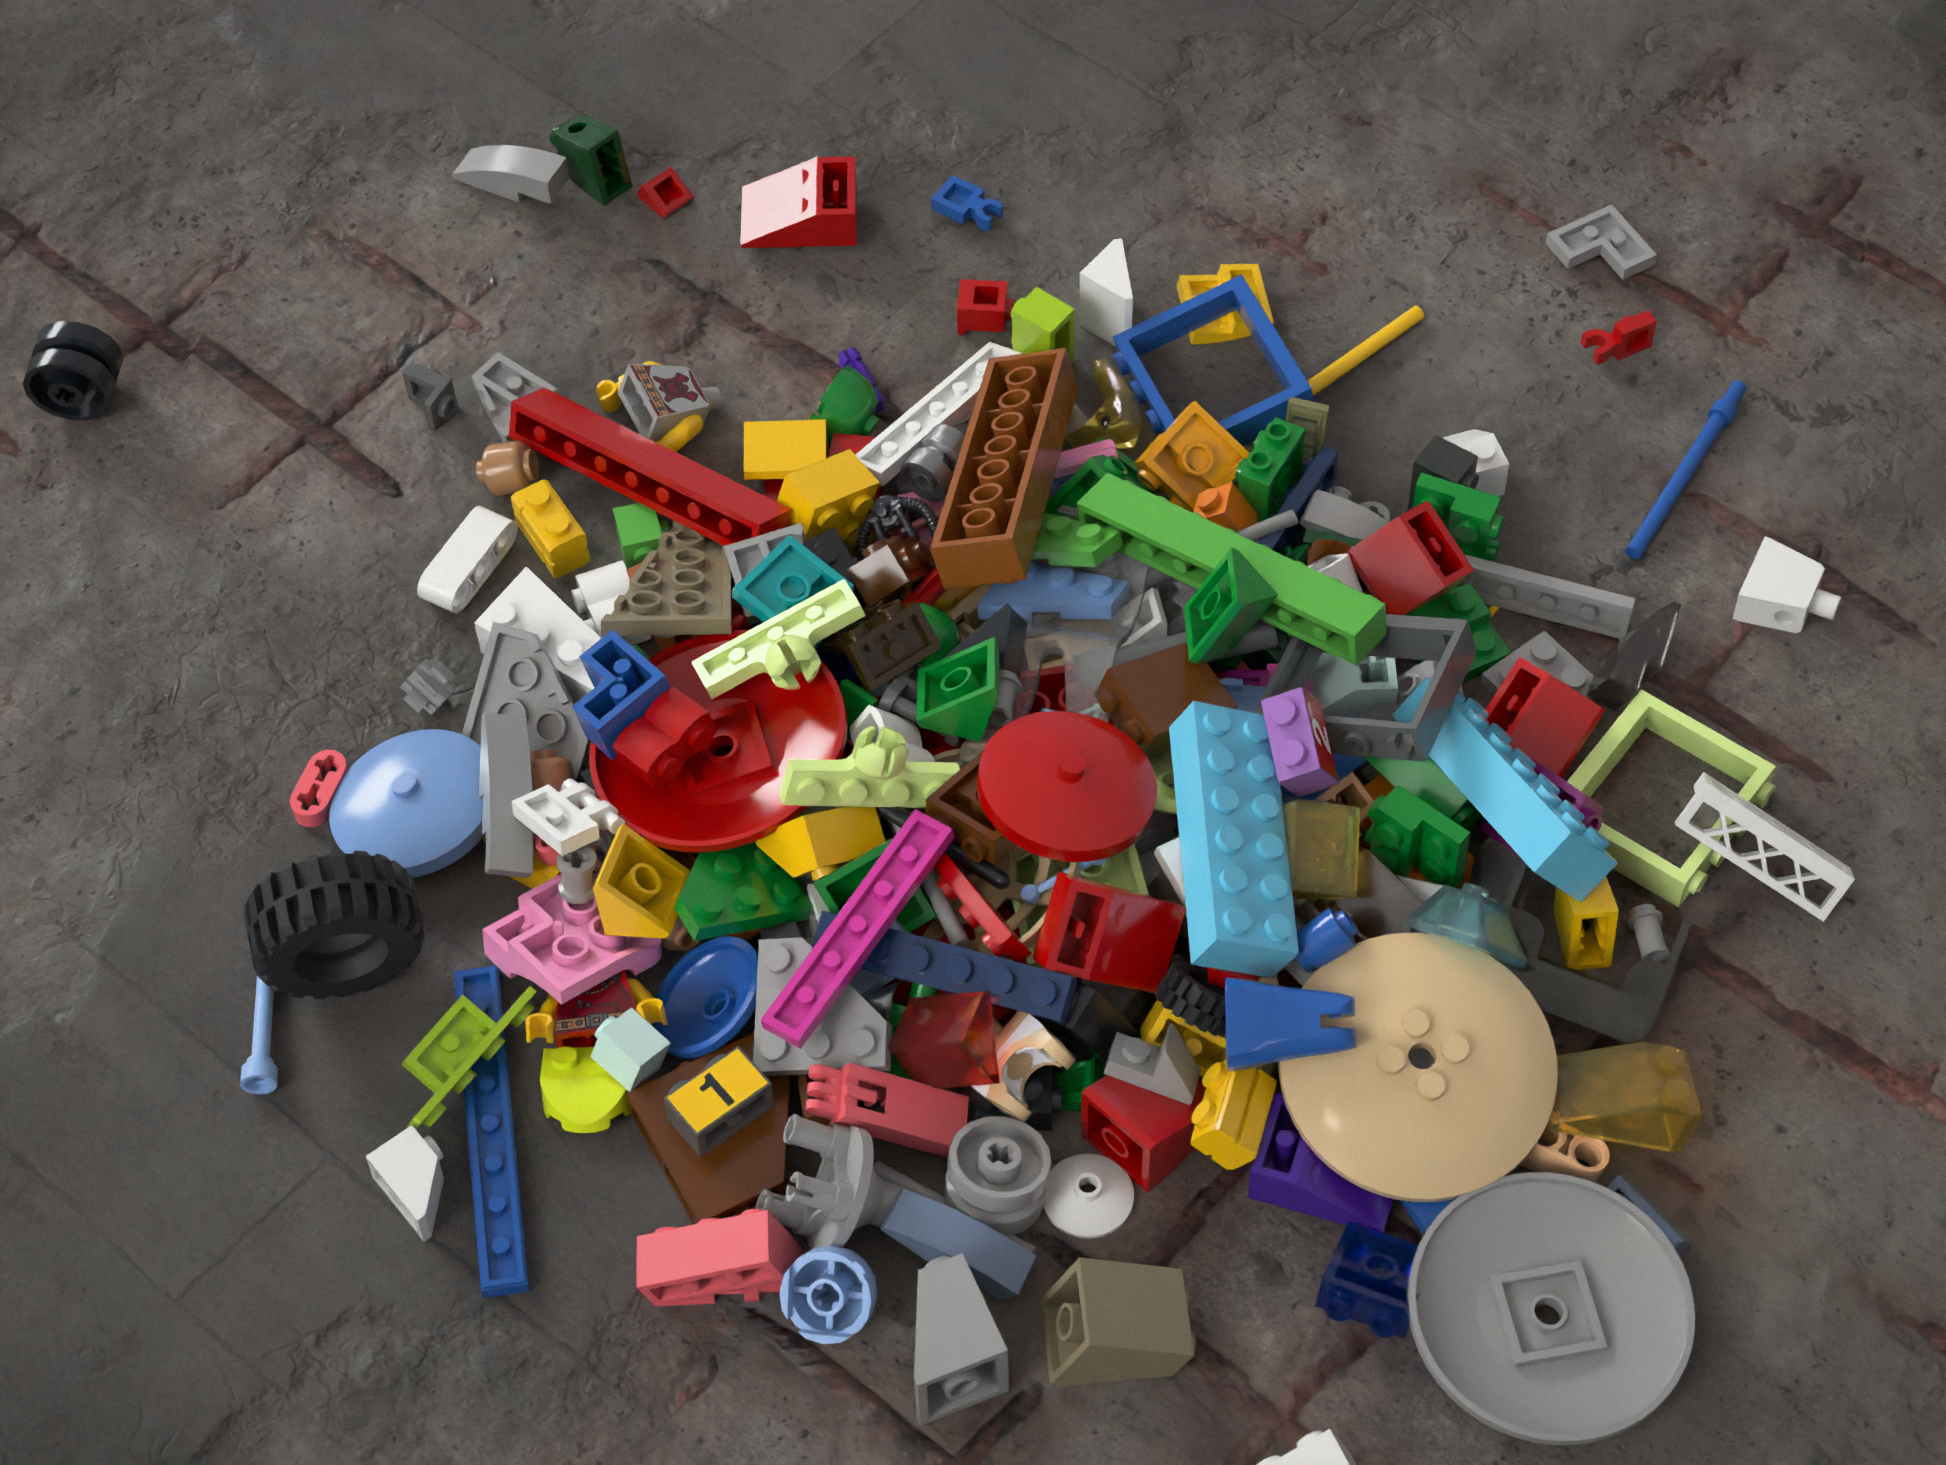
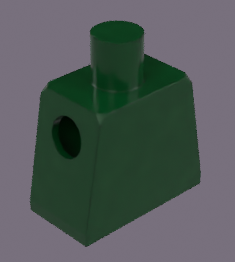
[550,114,633,206]

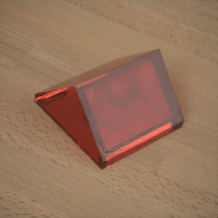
[888,991,1000,1088]

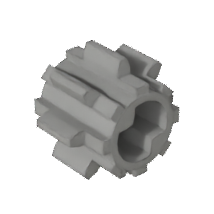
[400,659,457,715]

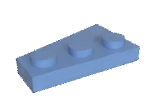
[977,560,1130,619]

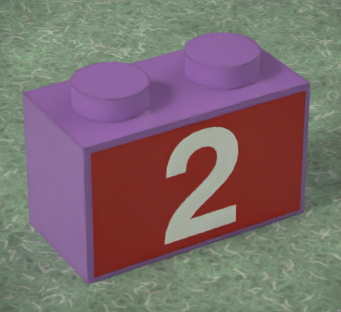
[1261,687,1339,797]

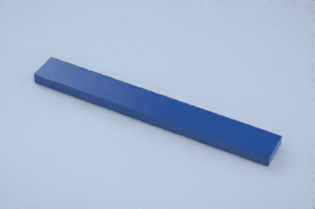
[454,965,530,1298]

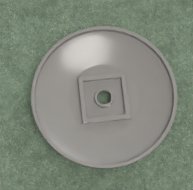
[1407,1172,1695,1445]

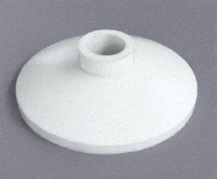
[1043,1154,1134,1239]

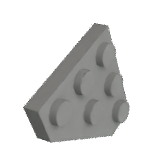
[462,622,591,780]
[753,937,892,1076]

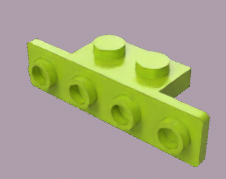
[401,986,537,1130]

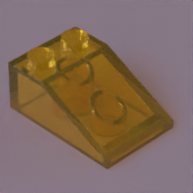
[1549,1042,1702,1154]

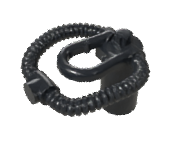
[856,495,938,590]

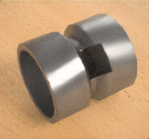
[901,424,965,502]

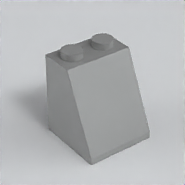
[914,1253,1009,1426]

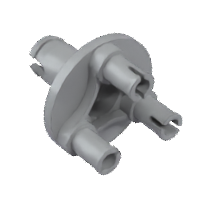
[755,1114,925,1250]

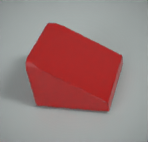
[636,166,694,219]

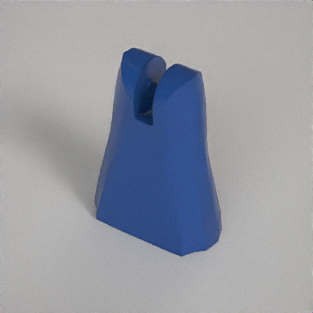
[1225,977,1356,1072]

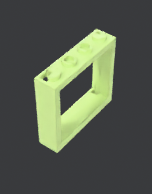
[1567,689,1776,908]

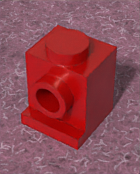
[957,279,1015,335]

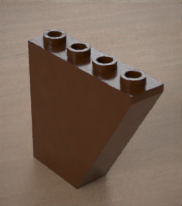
[626,1032,794,1225]

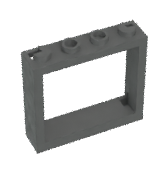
[1254,614,1477,762]

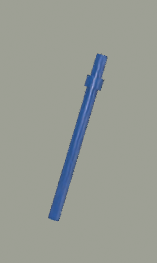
[1625,380,1747,559]

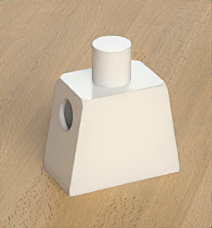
[1733,536,1842,633]

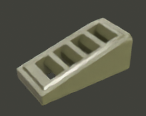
[1285,397,1330,473]

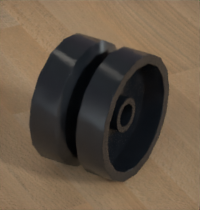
[23,321,124,421]

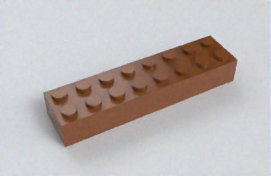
[930,348,1078,589]

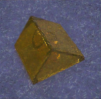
[1283,800,1360,899]

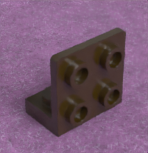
[817,599,942,691]
[1294,849,1430,943]

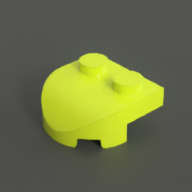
[540,1046,630,1133]

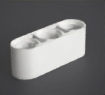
[417,506,518,614]

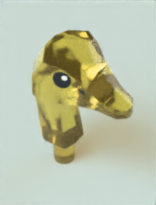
[1069,358,1142,449]

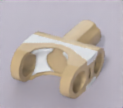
[951,1005,1076,1122]

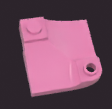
[482,865,662,1004]

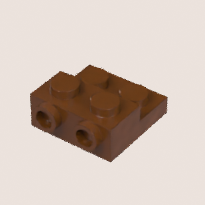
[926,750,1017,866]

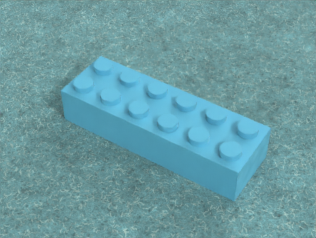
[1392,677,1617,902]
[1169,701,1299,978]

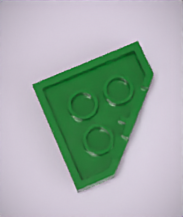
[674,841,813,941]

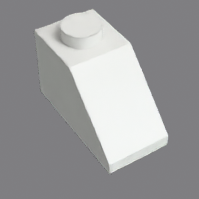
[1443,429,1509,496]
[366,1125,444,1242]

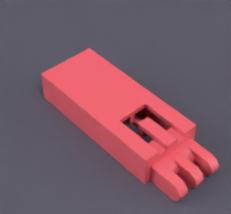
[805,1062,969,1158]

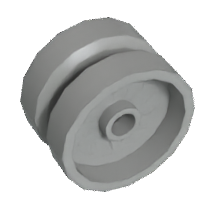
[943,1116,1051,1236]

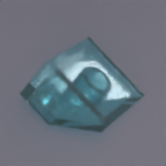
[1404,883,1527,969]

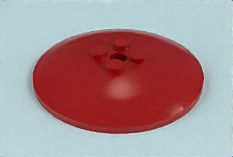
[589,630,848,852]

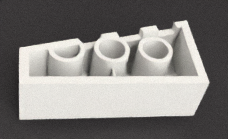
[474,567,601,703]

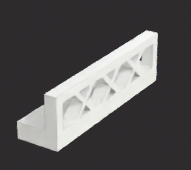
[1675,772,1855,922]

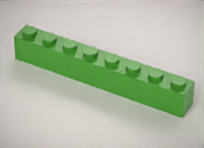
[1077,473,1387,666]

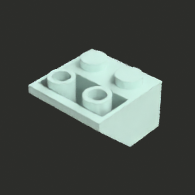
[1311,653,1398,719]

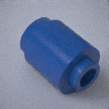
[1295,907,1359,973]

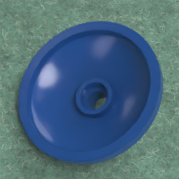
[651,936,758,1058]

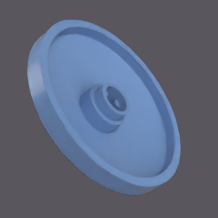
[329,729,483,878]

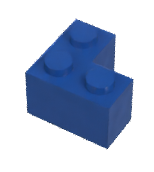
[572,629,671,760]

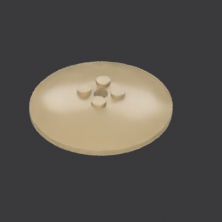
[1279,933,1558,1202]

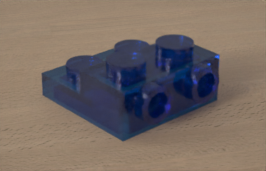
[1315,1221,1421,1339]

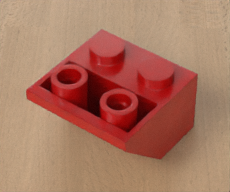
[1345,501,1475,615]
[1485,657,1606,778]

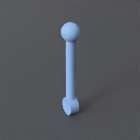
[1020,858,1106,904]

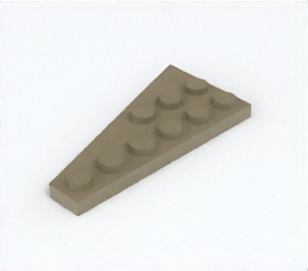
[601,520,731,638]

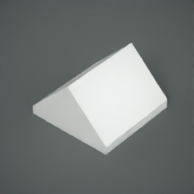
[1079,238,1133,346]

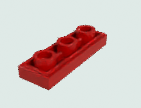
[934,852,1032,963]

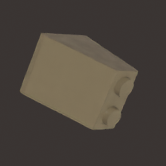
[1040,1257,1196,1387]

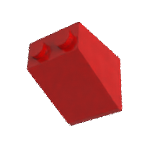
[1081,1075,1206,1193]

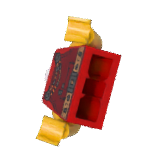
[525,970,668,1048]

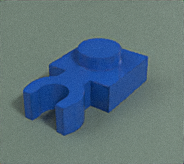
[931,175,1003,231]

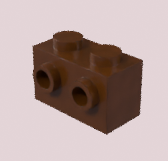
[847,535,934,606]

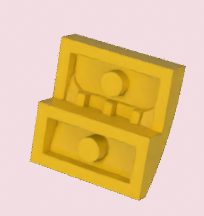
[1176,264,1274,345]

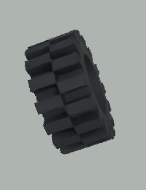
[1154,960,1226,1037]

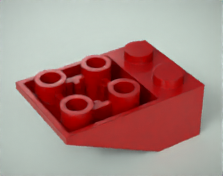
[741,156,857,248]
[1032,871,1186,993]

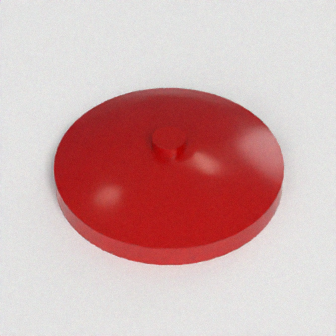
[977,711,1157,862]

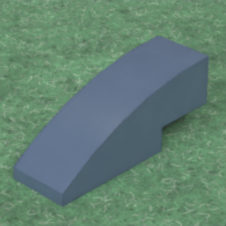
[880,1189,1036,1302]

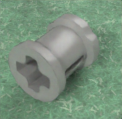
[557,846,597,904]

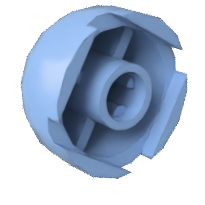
[779,1246,878,1344]

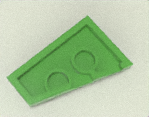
[1031,513,1123,567]

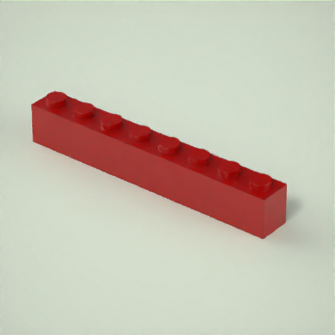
[509,387,792,546]

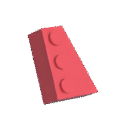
[636,1209,803,1307]

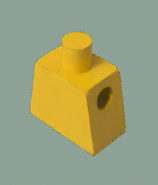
[1554,876,1619,971]

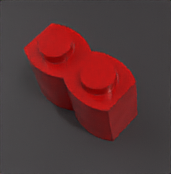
[612,687,717,789]

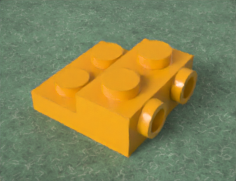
[1134,401,1249,512]

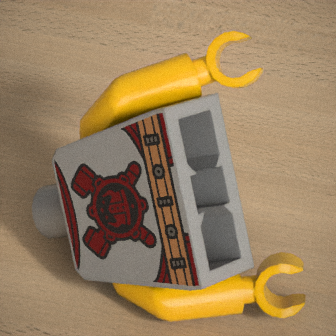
[596,361,722,452]

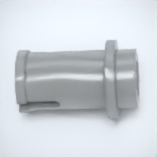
[988,670,1022,727]
[1627,904,1670,964]

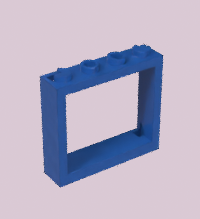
[1112,274,1315,446]

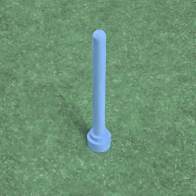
[240,976,278,1094]

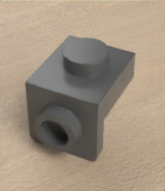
[402,362,457,430]

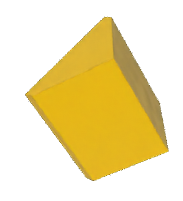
[744,419,829,480]
[593,824,691,938]

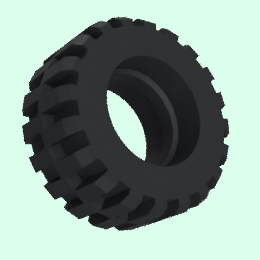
[243,850,425,999]

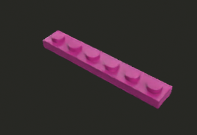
[760,809,955,1049]

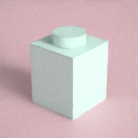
[590,1007,671,1092]

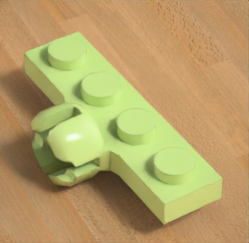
[692,579,865,699]
[779,726,960,808]

